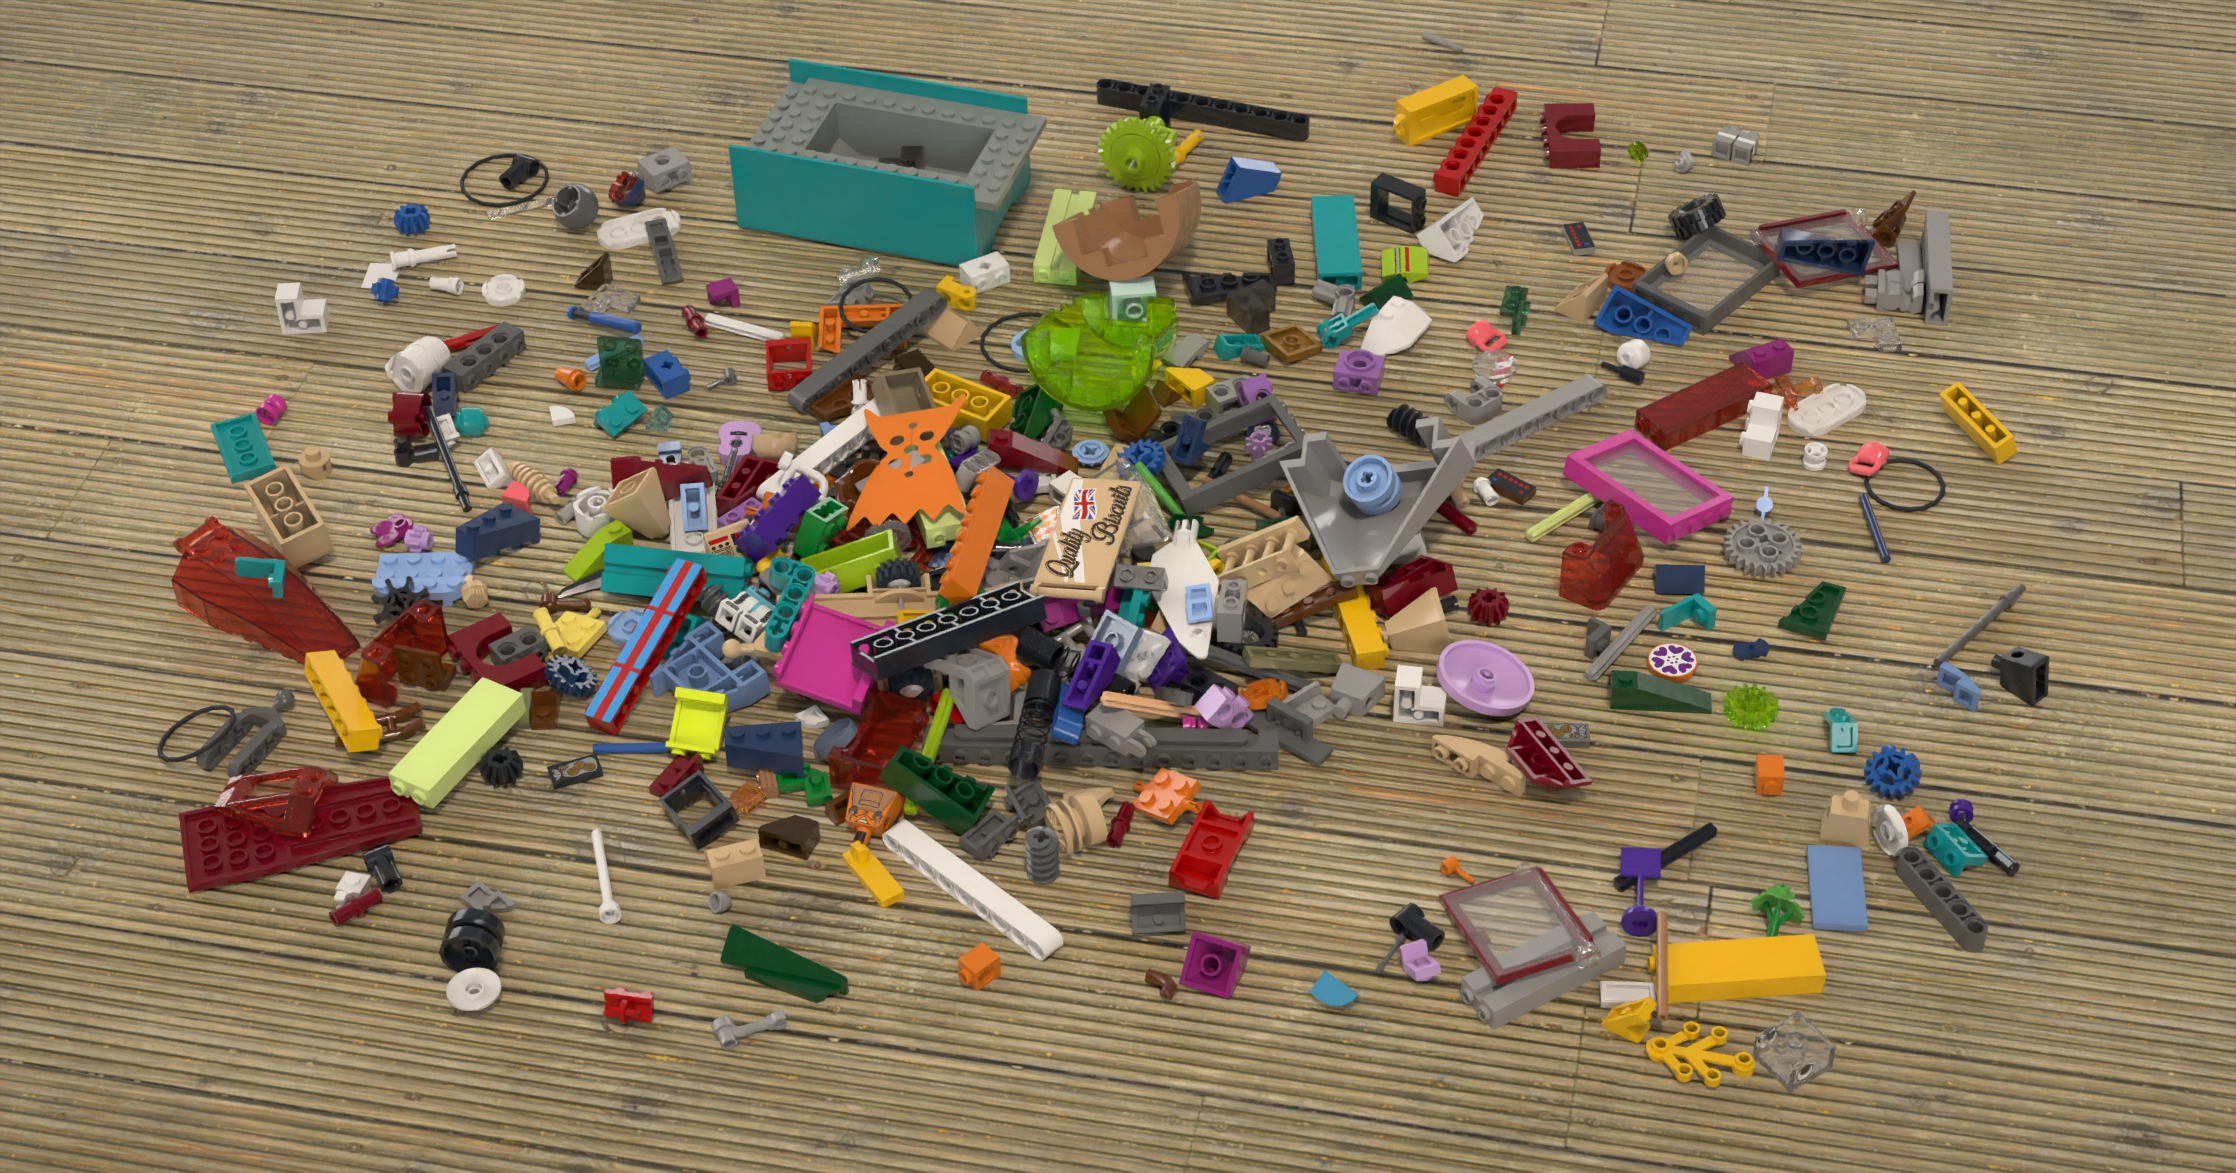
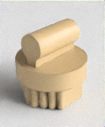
[460,575,489,609]

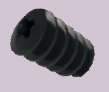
[1386,403,1429,448]

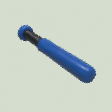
[567,306,642,334]

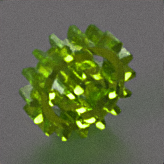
[1723,683,1779,730]

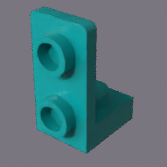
[235,557,286,598]
[1658,593,1717,631]
[1823,708,1858,753]

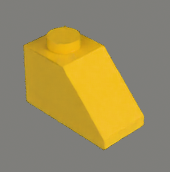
[1165,367,1215,408]

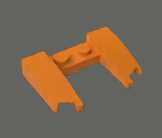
[818,304,908,356]

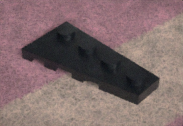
[1182,273,1277,305]

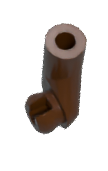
[1145,969,1178,999]

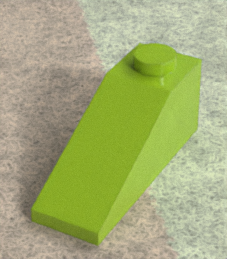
[562,520,634,582]

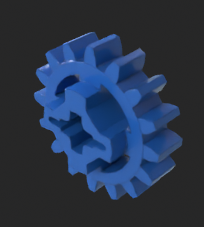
[1115,439,1167,483]
[1864,746,1922,800]

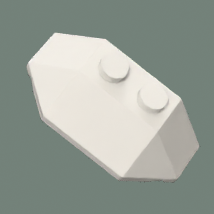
[1360,296,1432,357]

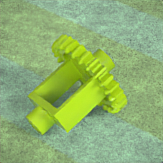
[1097,116,1177,193]

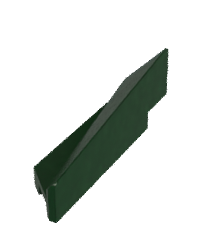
[720,924,849,1003]

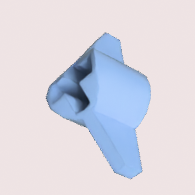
[1756,486,1773,522]

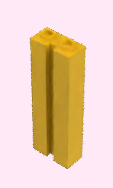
[1647,934,1826,1004]

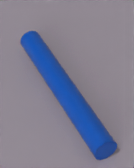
[593,743,670,754]

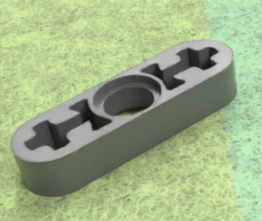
[1154,685,1194,706]

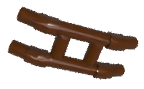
[331,702,426,748]

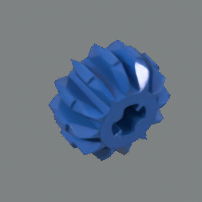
[394,203,430,236]

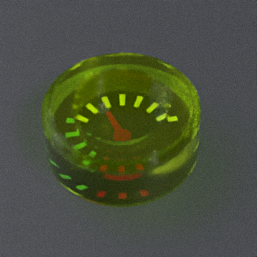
[1628,140,1648,162]

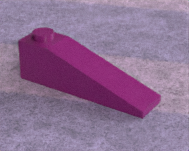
[1026,585,1124,635]

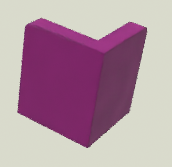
[706,277,740,309]

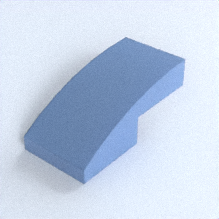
[1936,661,1981,712]

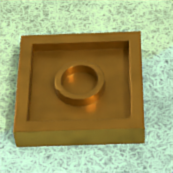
[1260,323,1323,364]

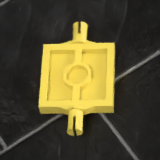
[545,607,607,663]

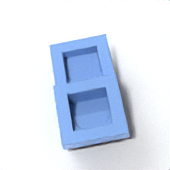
[1185,583,1213,623]

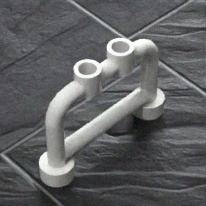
[750,451,829,540]

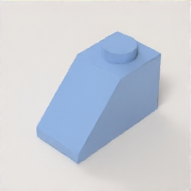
[680,482,708,532]

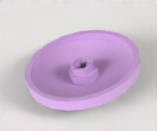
[1436,640,1535,716]

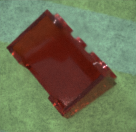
[355,600,449,708]

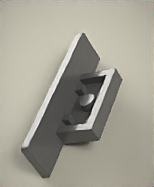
[1245,697,1333,765]

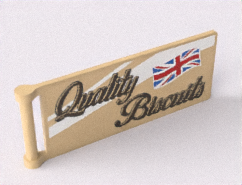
[1030,478,1141,604]

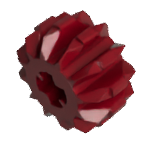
[1467,587,1509,626]

